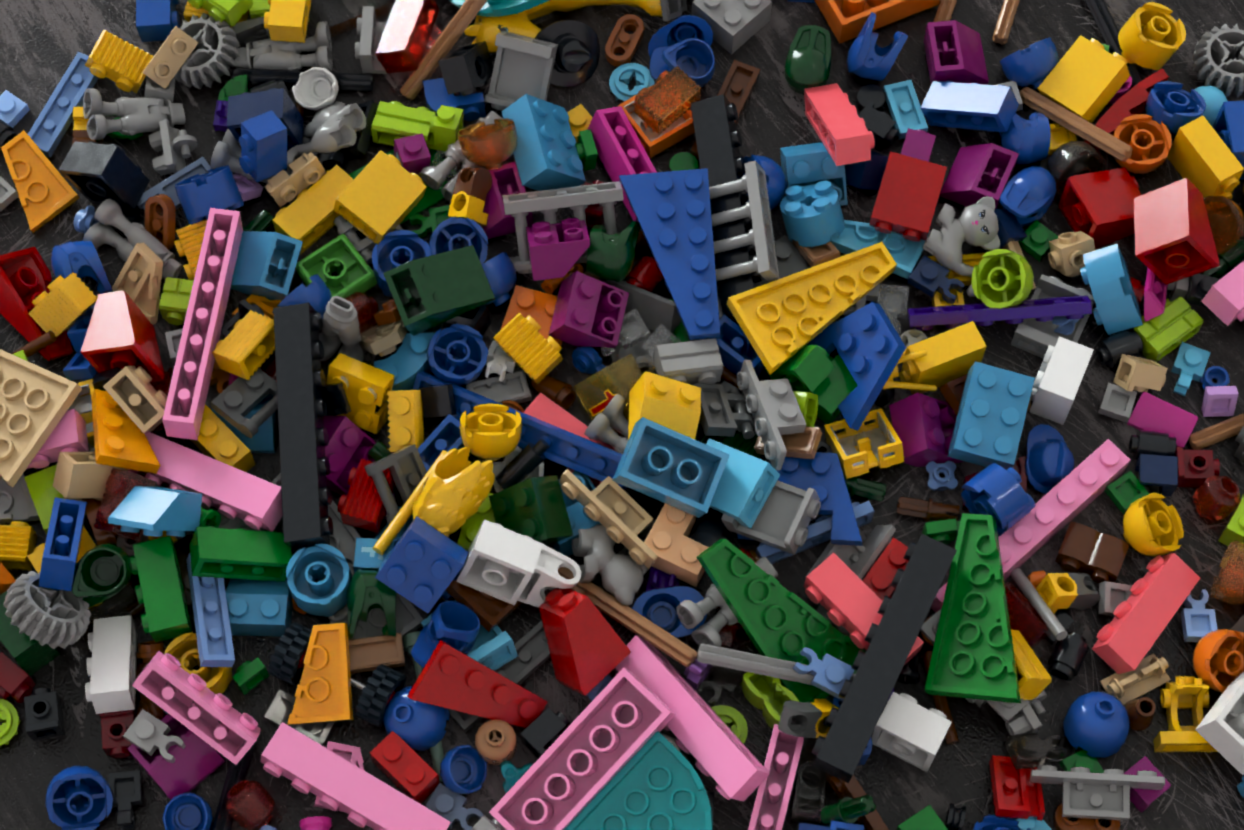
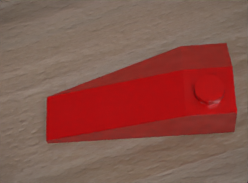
[0,247,73,361]

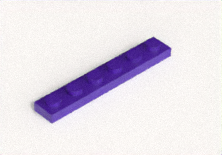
[907,295,1092,331]

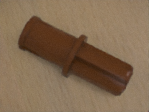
[896,496,960,522]

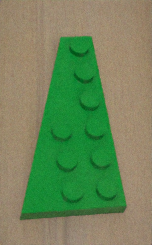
[924,513,1021,703]
[697,539,866,702]

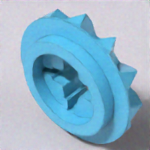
[609,63,655,101]

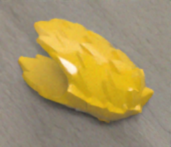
[412,447,495,537]

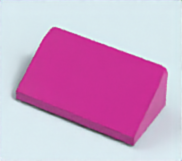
[1144,267,1168,322]
[1127,392,1198,449]

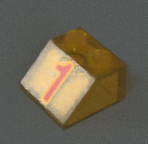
[573,354,642,432]

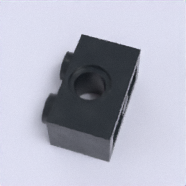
[438,41,494,96]

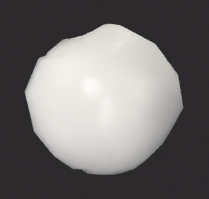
[292,67,339,111]

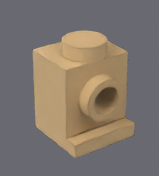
[1113,354,1168,392]

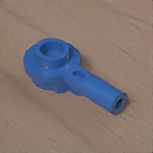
[572,346,623,394]

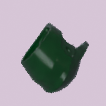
[785,25,832,95]
[586,221,639,282]
[71,544,132,608]
[347,569,396,640]

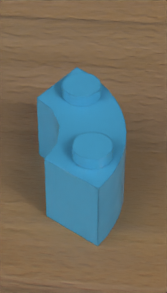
[1080,244,1143,335]
[374,333,435,402]

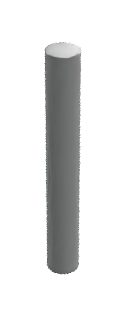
[1010,568,1068,641]

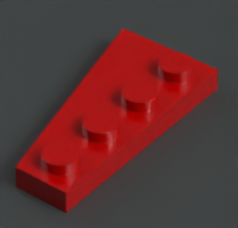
[407,640,547,728]

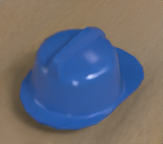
[648,15,713,58]
[1026,424,1074,494]
[632,586,707,638]

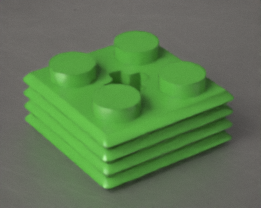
[296,234,377,301]

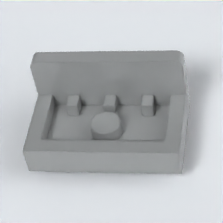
[355,6,394,74]

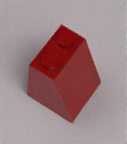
[869,151,947,242]
[1058,167,1142,249]
[1134,178,1220,285]
[81,290,165,383]
[539,588,631,696]

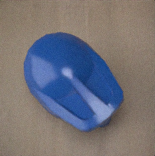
[847,12,908,81]
[649,38,715,88]
[999,112,1051,165]
[999,166,1056,227]
[51,241,113,294]
[411,601,480,668]

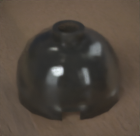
[1046,141,1107,197]

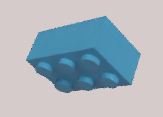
[502,94,586,191]
[947,361,1035,470]
[612,417,729,518]

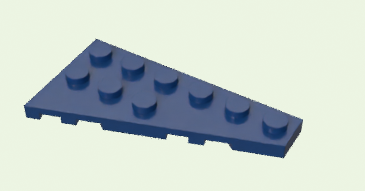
[619,168,721,340]

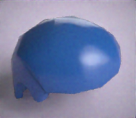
[440,745,487,794]
[162,792,213,830]

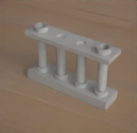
[709,161,780,296]
[502,181,624,274]

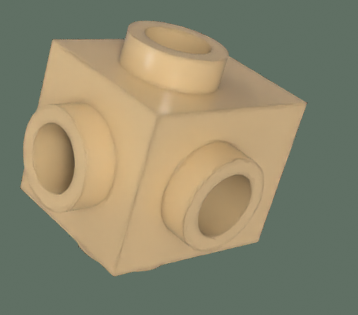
[1048,231,1095,277]

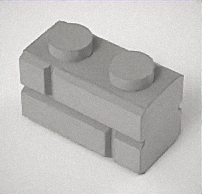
[654,338,723,385]

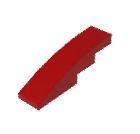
[1079,68,1169,159]

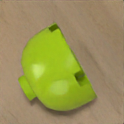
[971,249,1034,309]

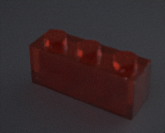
[375,0,440,74]

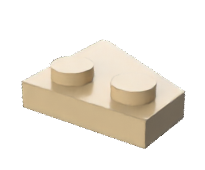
[112,242,163,325]

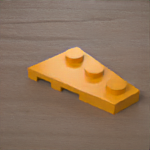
[1,130,79,233]
[91,389,160,474]
[287,623,353,725]

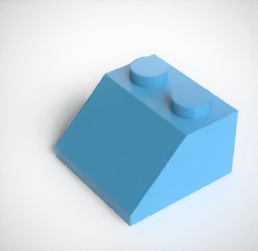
[225,578,293,637]

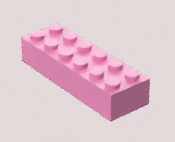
[489,667,676,830]

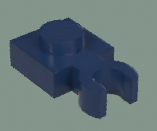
[908,255,965,304]

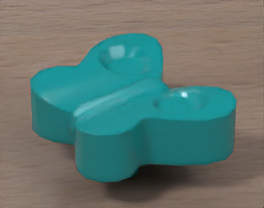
[500,761,534,793]

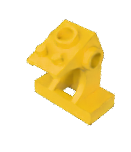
[1153,676,1218,752]

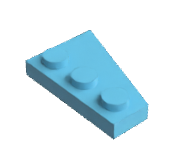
[831,220,930,279]

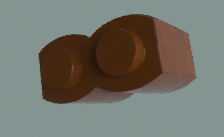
[1055,522,1130,584]

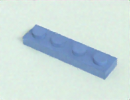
[28,52,99,158]
[755,501,874,564]
[186,553,235,667]

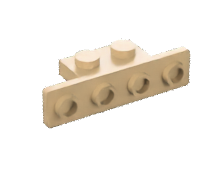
[559,469,658,569]

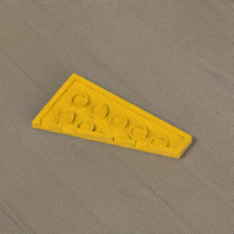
[727,242,897,375]

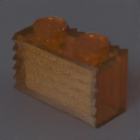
[634,66,701,135]

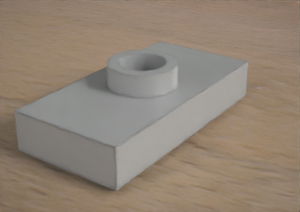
[466,370,532,404]

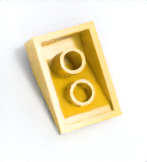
[628,371,701,440]

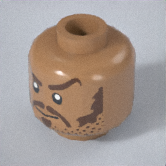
[475,720,517,765]

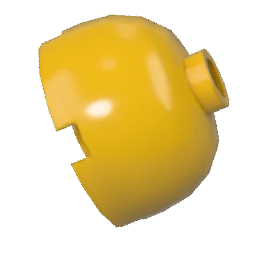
[460,403,522,461]
[1123,492,1184,557]

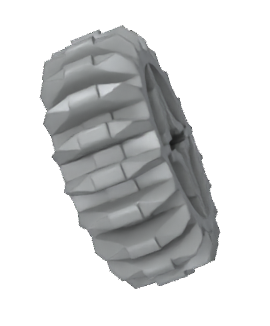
[167,13,240,89]
[1192,23,1244,98]
[3,571,91,649]

